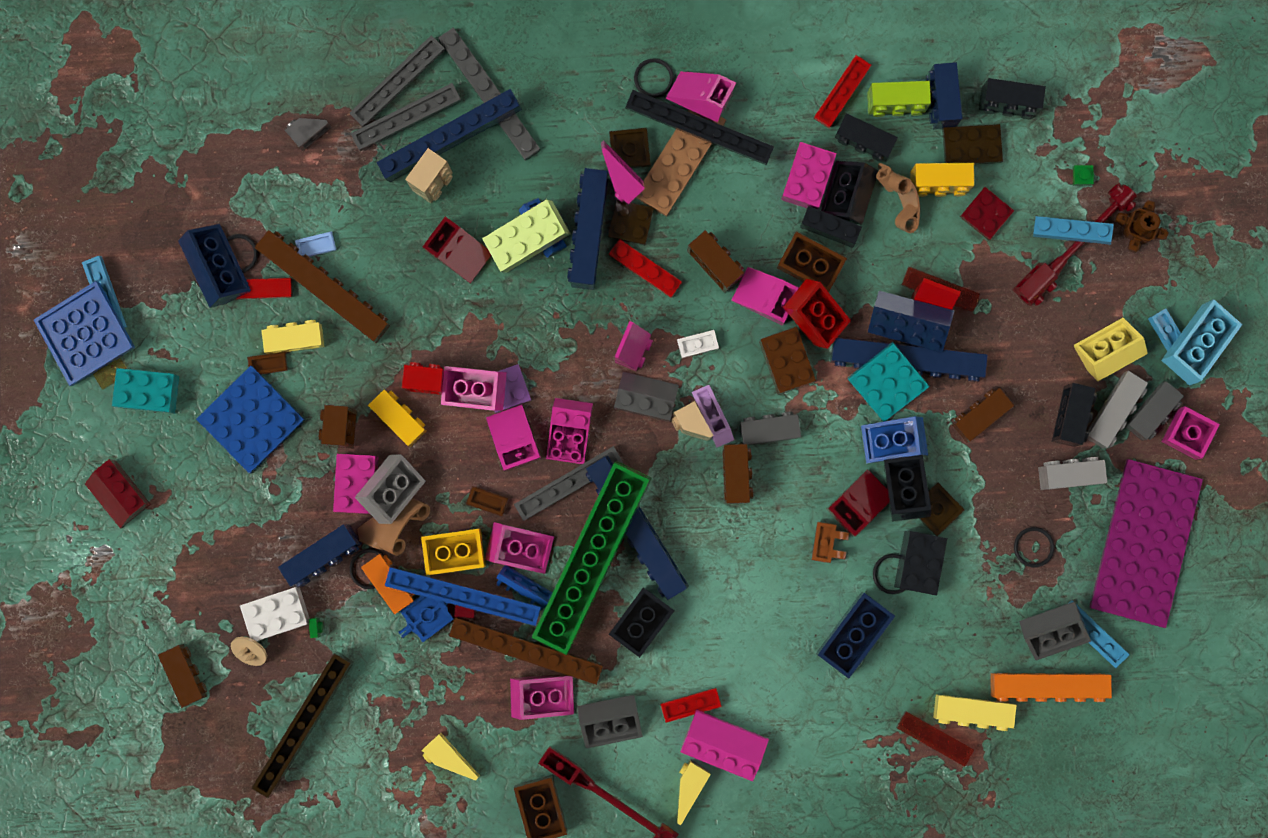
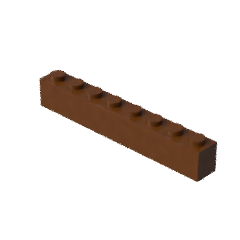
[254,230,390,343]
[449,617,603,685]

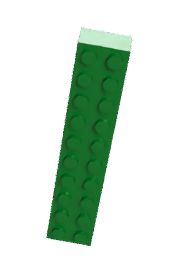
[532,461,652,655]

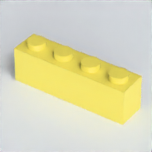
[933,694,1016,731]

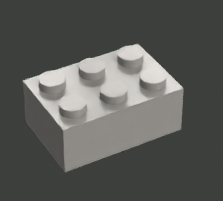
[355,455,425,524]
[1038,457,1107,490]

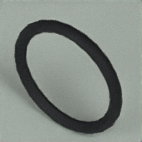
[634,58,674,98]
[227,234,258,273]
[1014,527,1054,568]
[350,549,384,589]
[873,554,905,595]

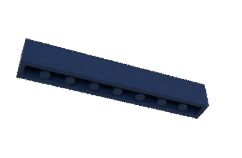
[376,89,522,182]
[830,338,987,382]
[586,455,689,600]

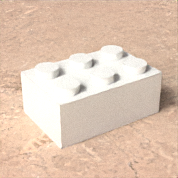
[240,587,310,641]

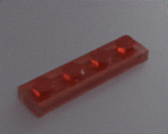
[901,267,980,312]
[896,711,974,767]

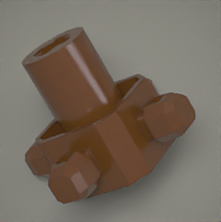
[1115,200,1169,253]

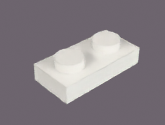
[677,330,719,358]

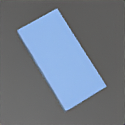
[295,231,337,257]

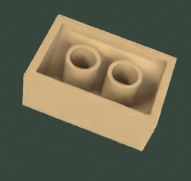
[672,401,713,441]

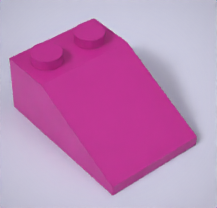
[601,140,645,204]
[615,321,653,371]
[485,522,554,574]
[510,675,574,720]

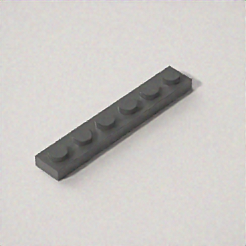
[350,35,445,127]
[351,83,461,151]
[514,446,623,521]

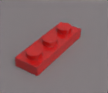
[660,688,722,723]

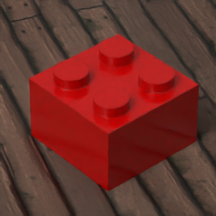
[402,362,444,395]

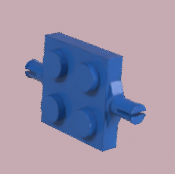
[398,596,454,642]

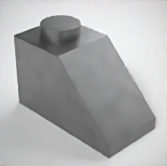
[285,118,331,151]

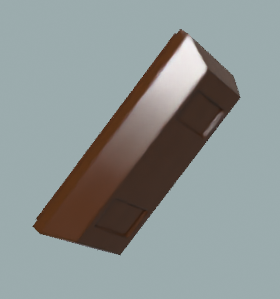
[247,352,288,374]
[466,486,508,516]

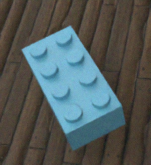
[1161,300,1242,385]

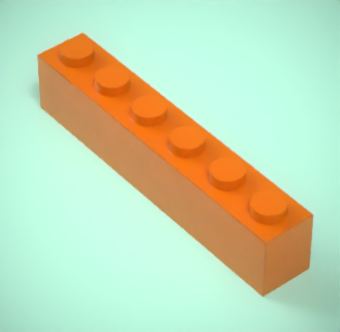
[991,673,1112,702]

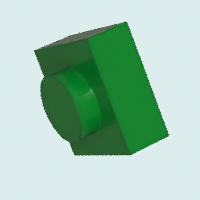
[1073,165,1094,186]
[309,618,324,638]

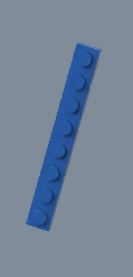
[385,567,541,626]

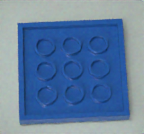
[34,281,135,386]
[196,366,305,474]

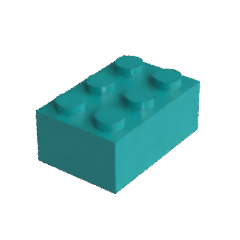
[112,368,180,414]

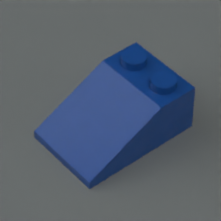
[861,416,928,464]

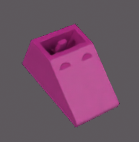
[666,71,736,123]
[731,267,799,326]
[546,398,593,464]
[486,405,541,471]

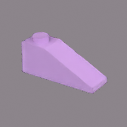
[692,385,734,448]

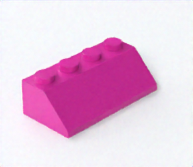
[680,710,769,782]

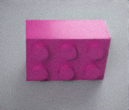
[781,142,837,209]
[441,366,507,411]
[333,454,379,514]

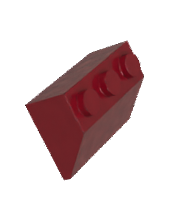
[85,459,151,529]

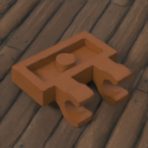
[812,522,849,563]

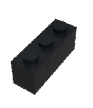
[835,113,898,162]
[800,206,862,248]

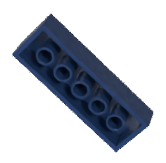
[567,168,608,290]

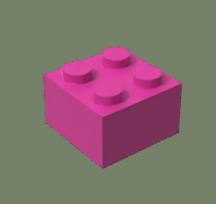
[1161,406,1220,460]

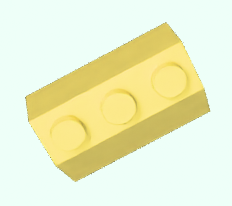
[1074,318,1148,381]

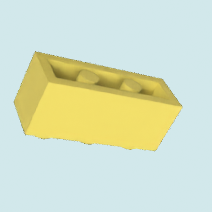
[261,320,325,354]

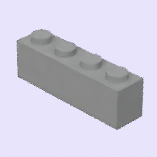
[1087,371,1148,449]

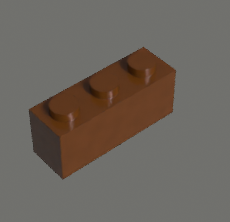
[952,388,1014,443]
[158,644,207,708]

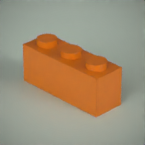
[361,553,415,615]

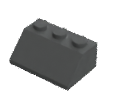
[614,372,679,422]
[1019,602,1091,660]
[577,695,643,748]

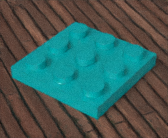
[847,342,929,422]

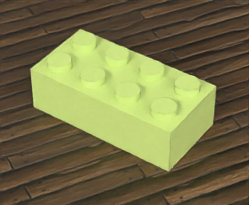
[482,199,570,272]

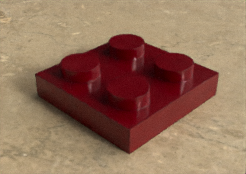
[960,187,1014,240]

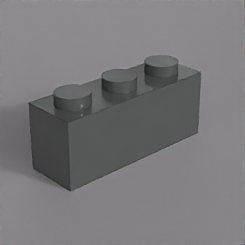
[1125,381,1183,441]
[740,412,801,445]

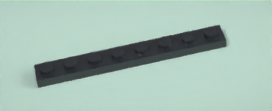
[625,90,774,166]

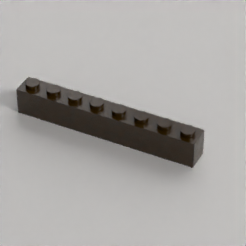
[252,652,354,798]

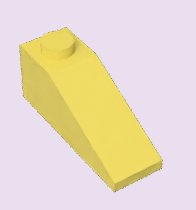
[422,733,480,780]
[677,760,711,825]

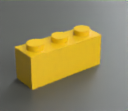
[368,389,426,447]

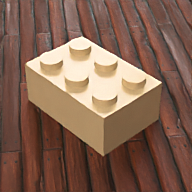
[405,148,453,203]

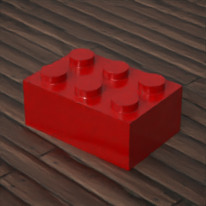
[783,279,851,349]

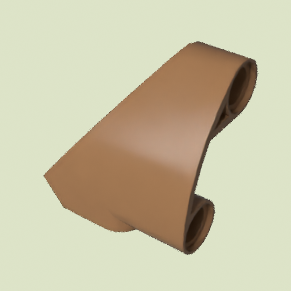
[876,163,920,233]
[357,499,430,556]

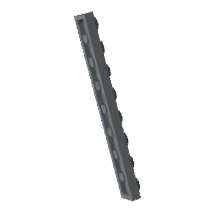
[438,27,540,161]

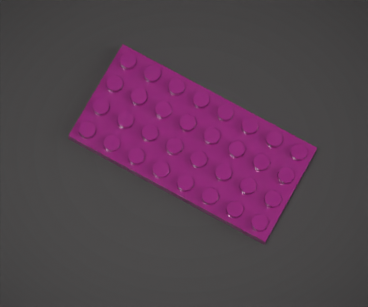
[1089,459,1203,628]

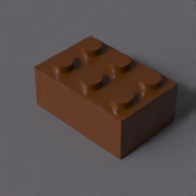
[687,230,744,293]
[777,231,847,292]
[759,327,816,395]
[319,405,357,449]
[722,444,753,504]
[514,775,568,838]

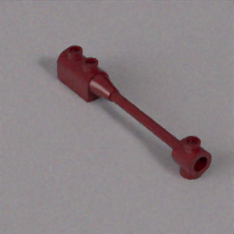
[1013,183,1137,306]
[538,746,679,838]

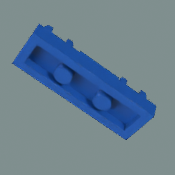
[497,565,552,611]

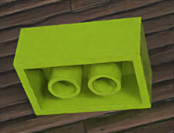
[867,81,931,117]

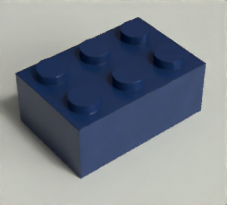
[925,62,962,130]

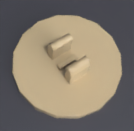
[231,636,267,666]

